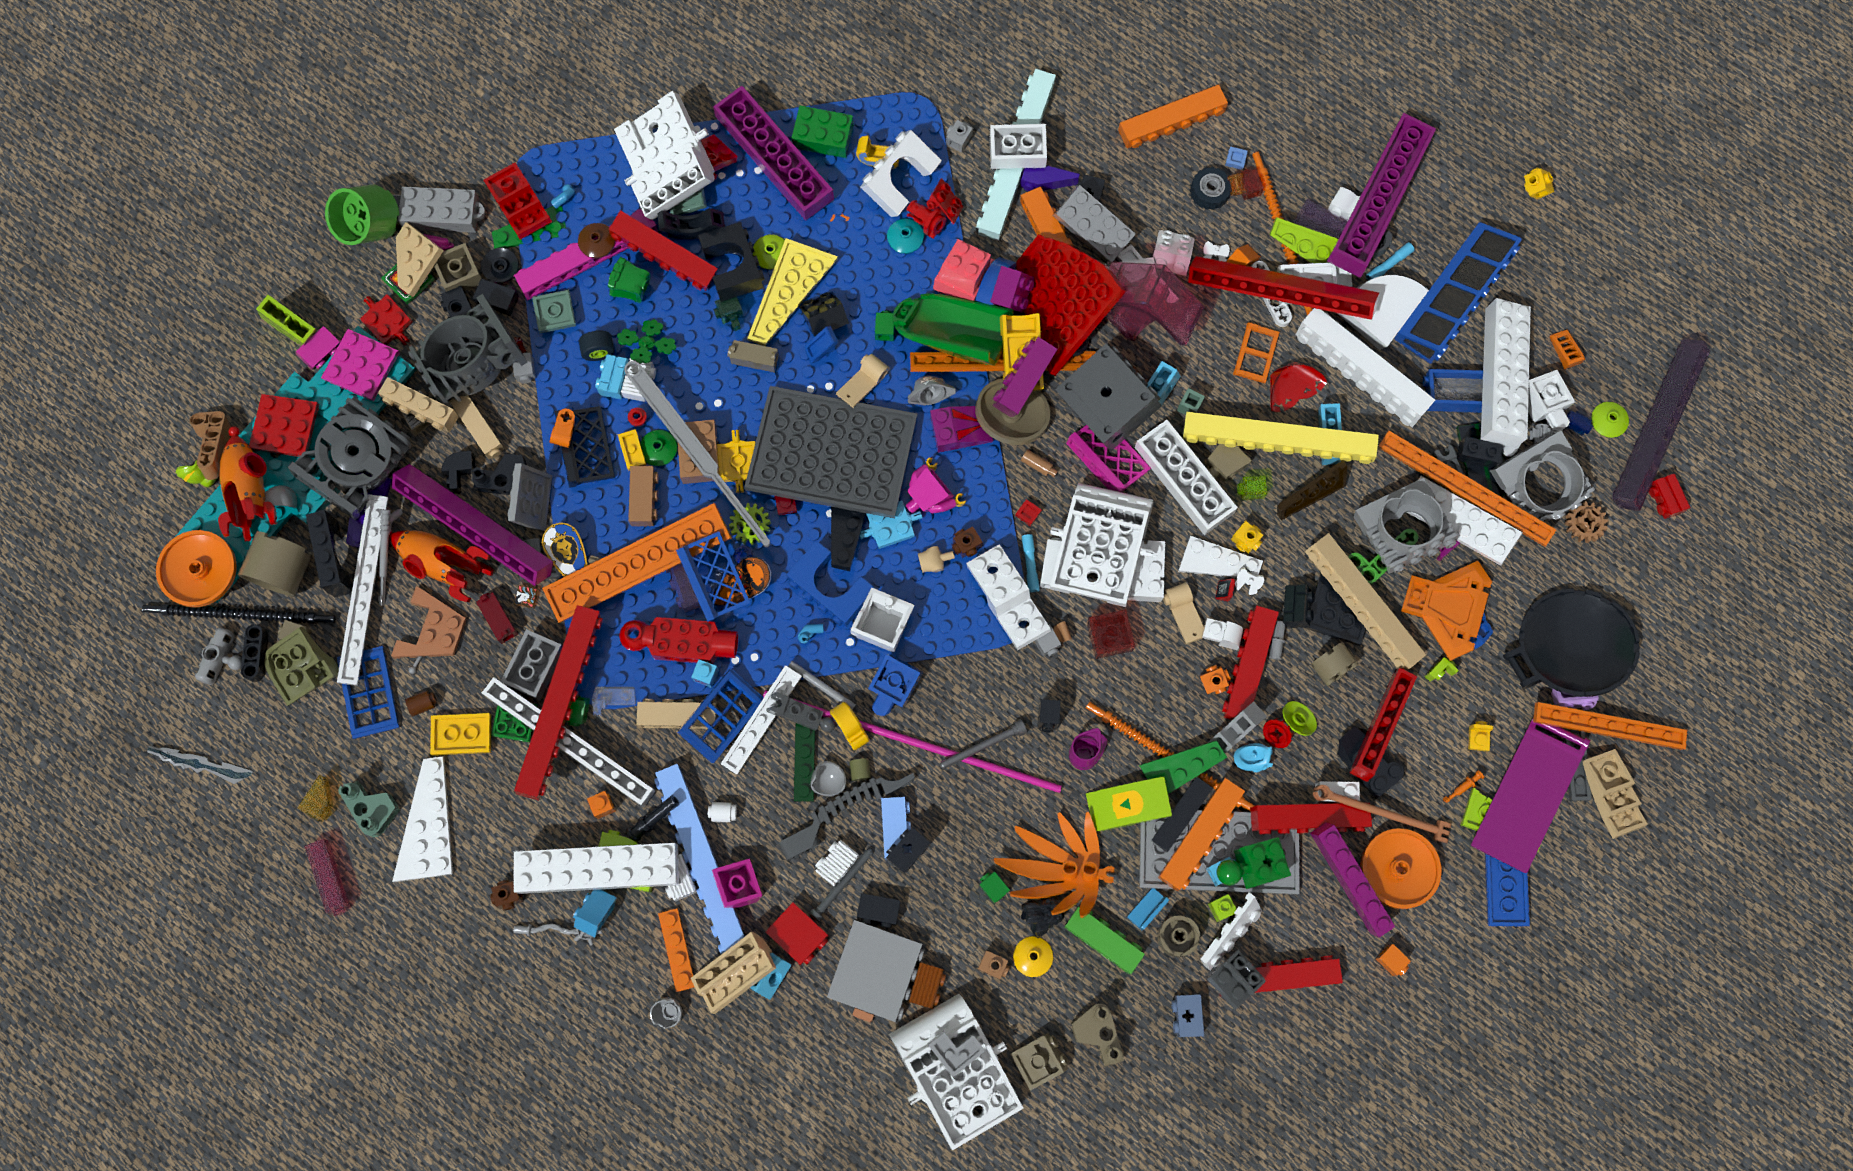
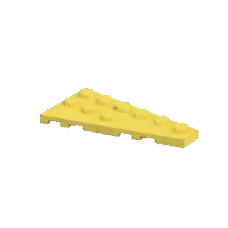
[748,238,838,346]

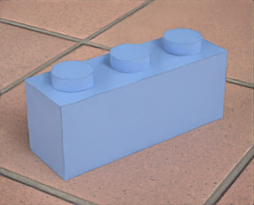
[881,797,912,860]

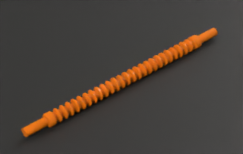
[1252,152,1313,316]

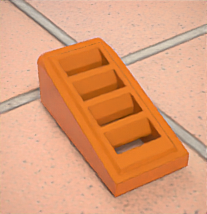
[1549,330,1585,370]

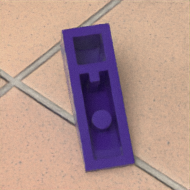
[1020,165,1080,192]

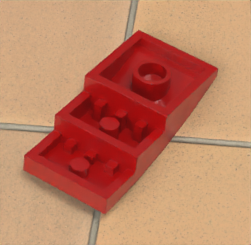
[483,162,552,240]

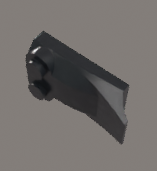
[1337,726,1406,799]

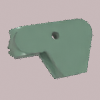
[338,780,400,837]

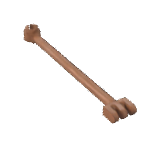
[1313,785,1452,843]

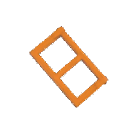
[1233,322,1279,383]

